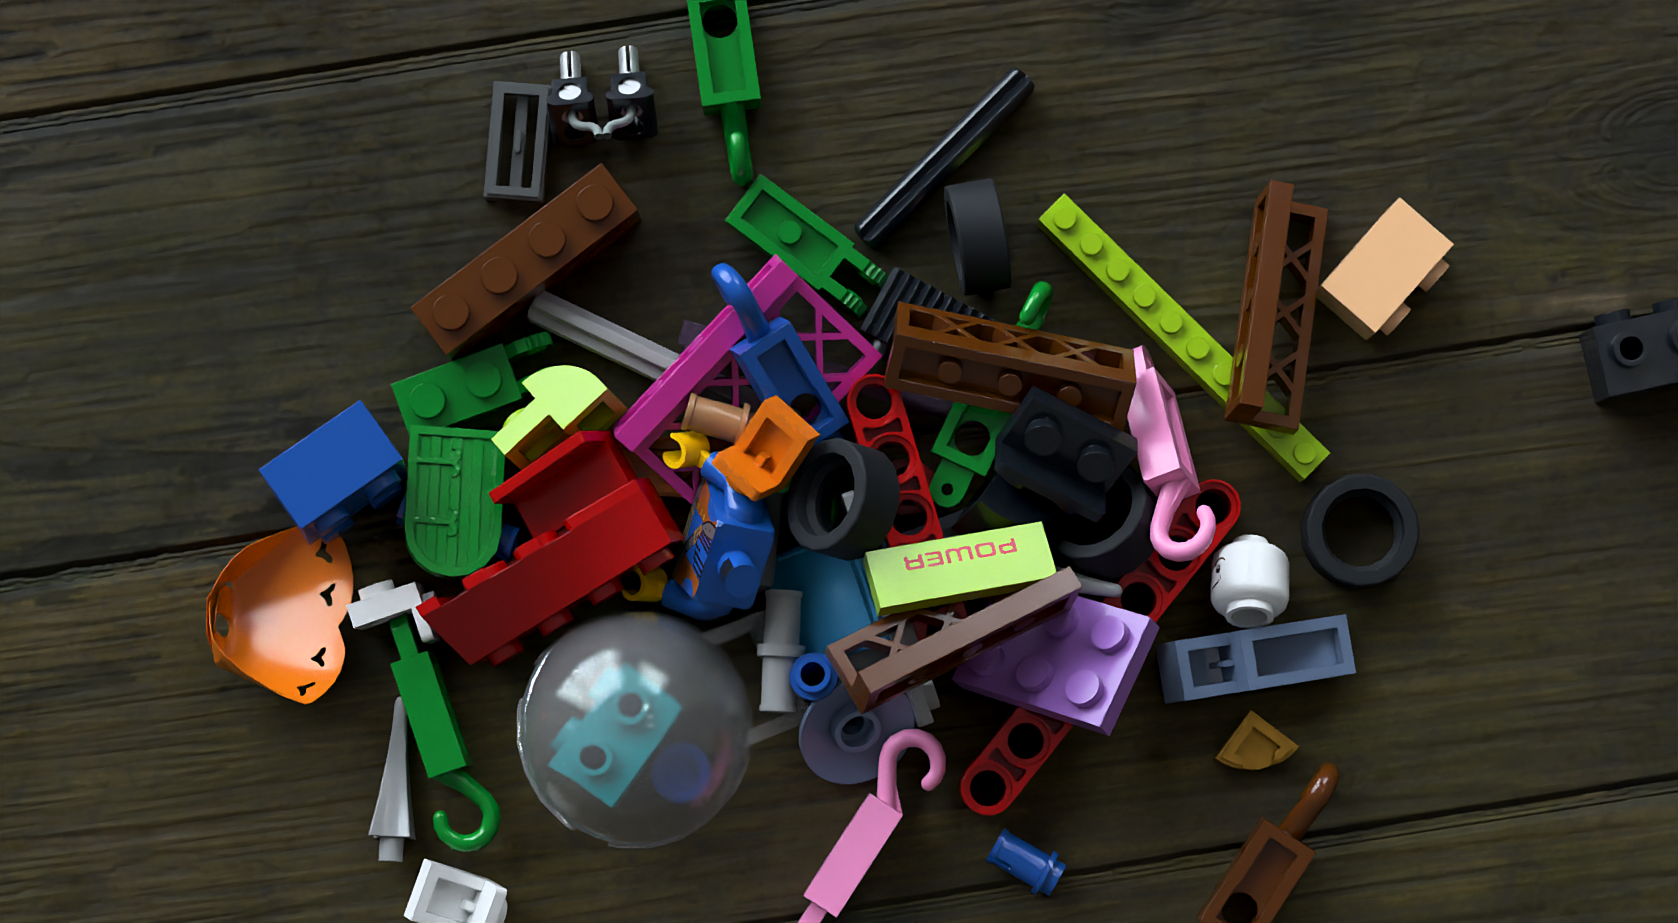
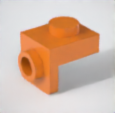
[712,395,821,501]

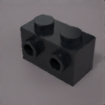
[1579,297,1678,403]

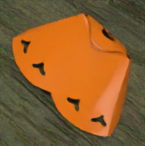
[206,526,353,705]

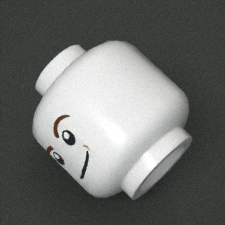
[1211,535,1289,628]

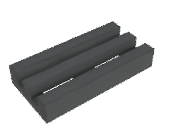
[483,81,552,205]

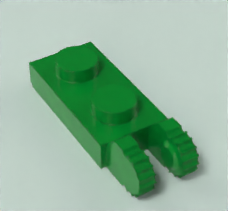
[725,174,889,318]
[391,331,553,434]

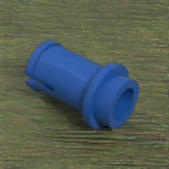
[789,652,838,704]
[985,827,1066,896]

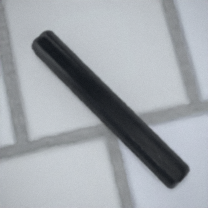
[854,67,1035,249]

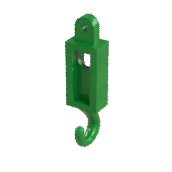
[687,0,762,186]
[929,281,1053,509]
[389,613,501,853]

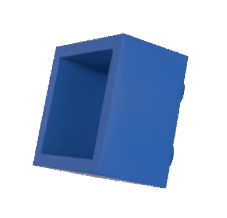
[258,399,407,545]

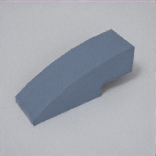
[1155,614,1356,704]

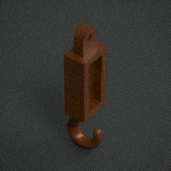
[1197,762,1340,923]

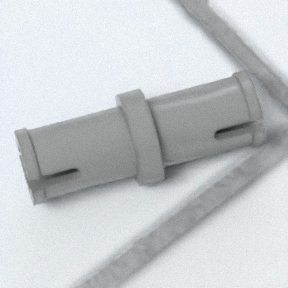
[757,589,805,713]

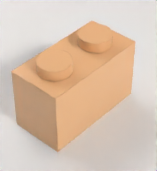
[1316,197,1454,340]

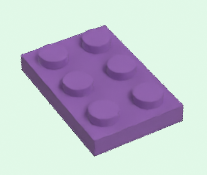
[952,591,1160,736]

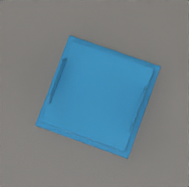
[769,545,890,656]

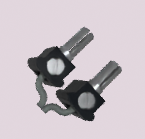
[546,45,659,146]

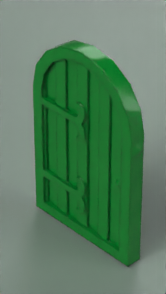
[402,425,505,580]

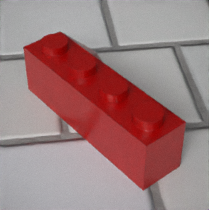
[416,478,685,667]

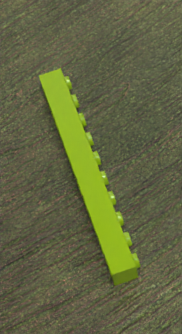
[1036,193,1330,482]

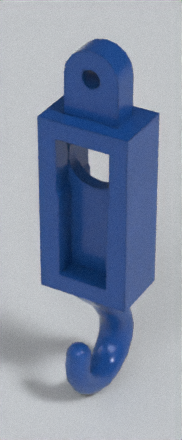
[711,263,850,449]

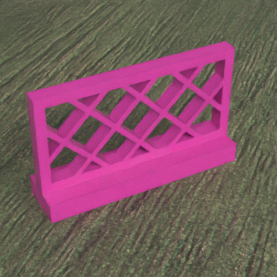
[612,254,883,505]

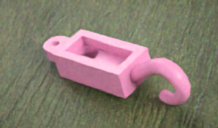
[1127,345,1216,562]
[798,729,946,923]

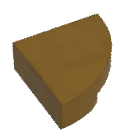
[1213,710,1299,770]

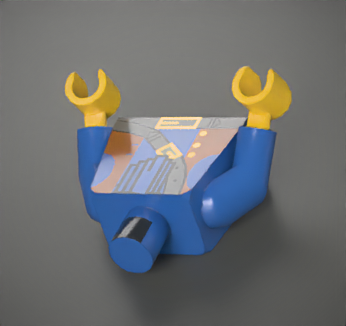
[622,431,775,621]

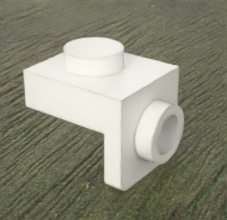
[346,580,441,644]
[404,858,507,923]

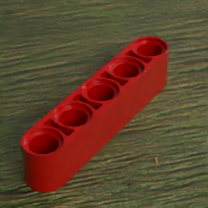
[847,374,968,642]

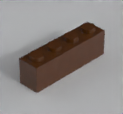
[410,163,642,361]

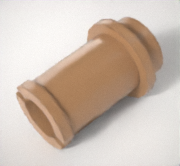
[681,392,756,446]

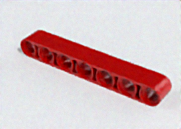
[959,479,1241,816]

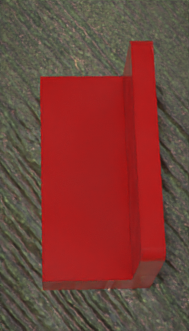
[488,430,638,538]

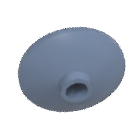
[799,681,915,784]

